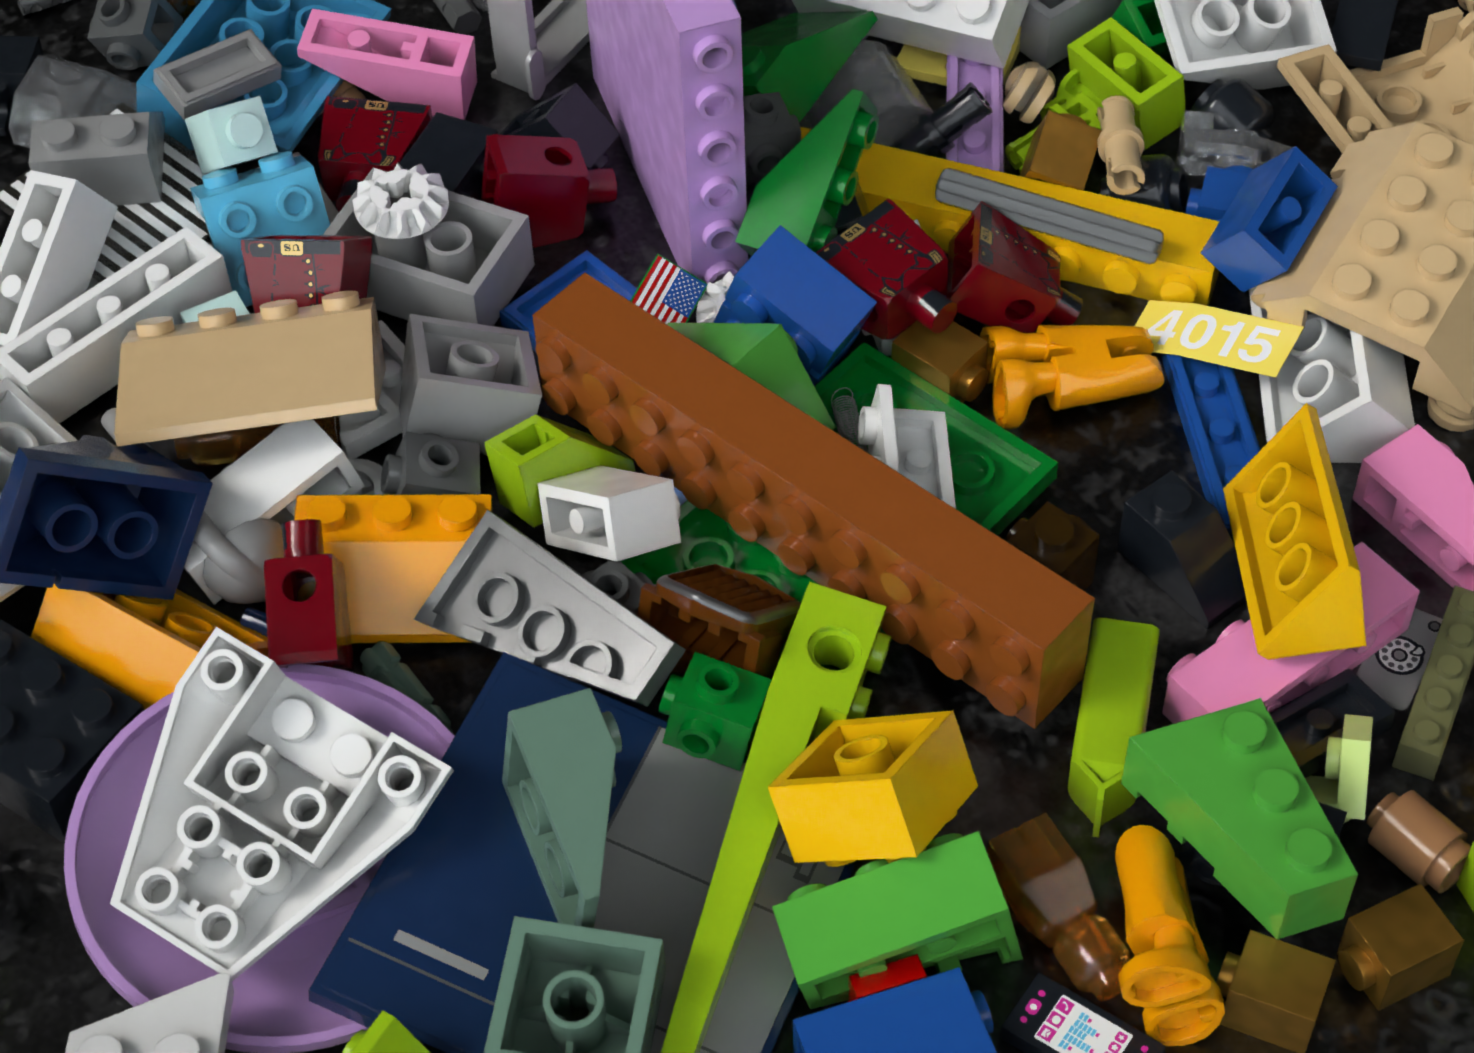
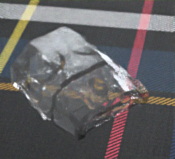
[8,54,137,148]

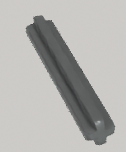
[935,168,1164,265]

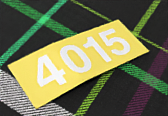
[1135,300,1304,378]

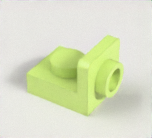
[1305,714,1373,823]

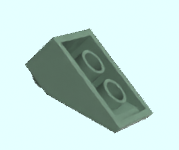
[502,688,622,928]

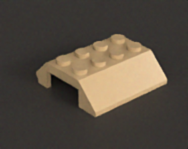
[1277,7,1474,154]
[1251,121,1474,415]

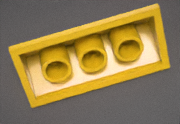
[1223,403,1366,660]

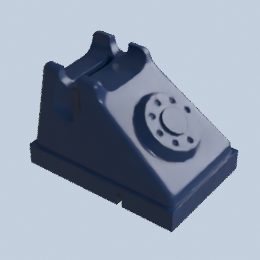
[0,435,213,600]

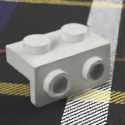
[858,384,956,509]

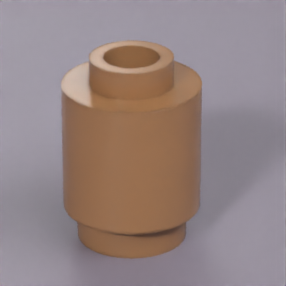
[1367,790,1471,893]

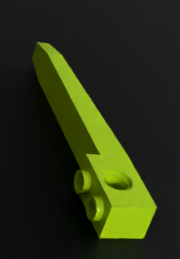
[661,581,892,1053]

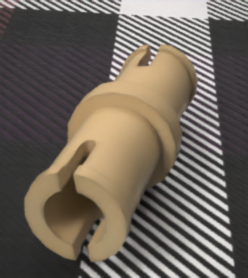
[1097,95,1145,195]

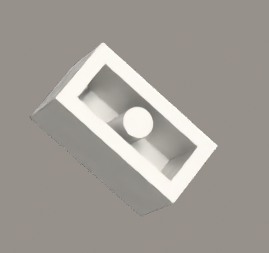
[537,466,681,562]

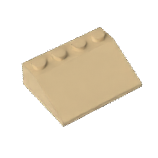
[114,291,386,447]

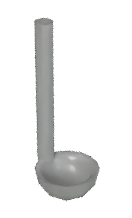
[101,408,284,604]

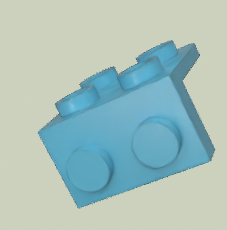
[190,151,330,307]

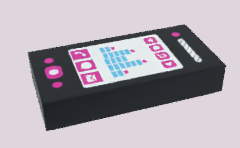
[1000,972,1166,1053]

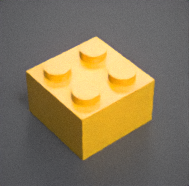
[768,710,978,867]

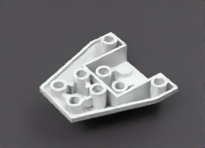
[110,627,454,981]

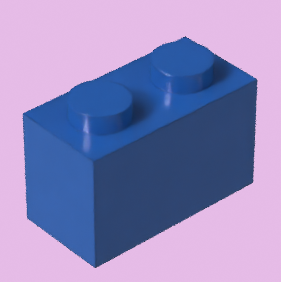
[1201,146,1338,292]

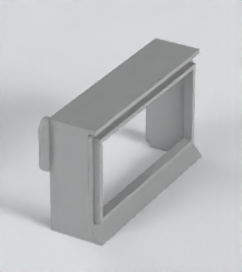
[487,0,590,100]

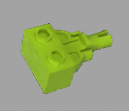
[1005,17,1186,173]

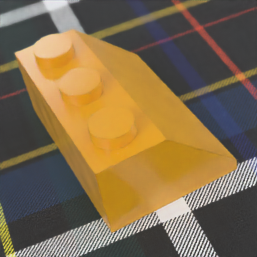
[294,494,493,643]
[31,584,268,710]

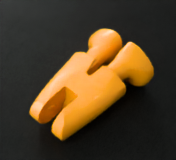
[980,325,1165,430]
[1115,825,1225,1047]

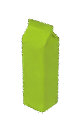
[1068,618,1160,838]

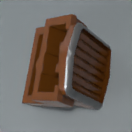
[638,564,801,687]

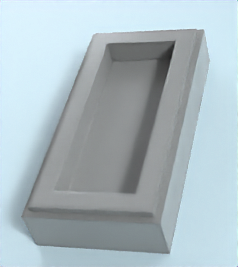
[153,29,282,120]

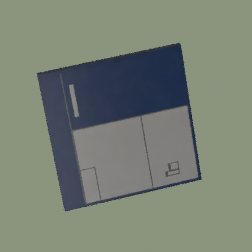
[309,652,858,1053]

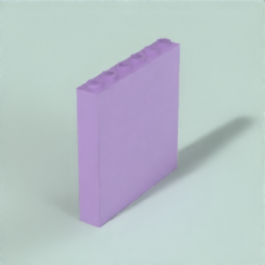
[586,0,748,284]

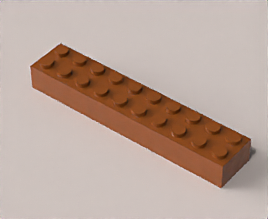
[533,272,1095,729]

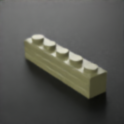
[1392,585,1474,781]

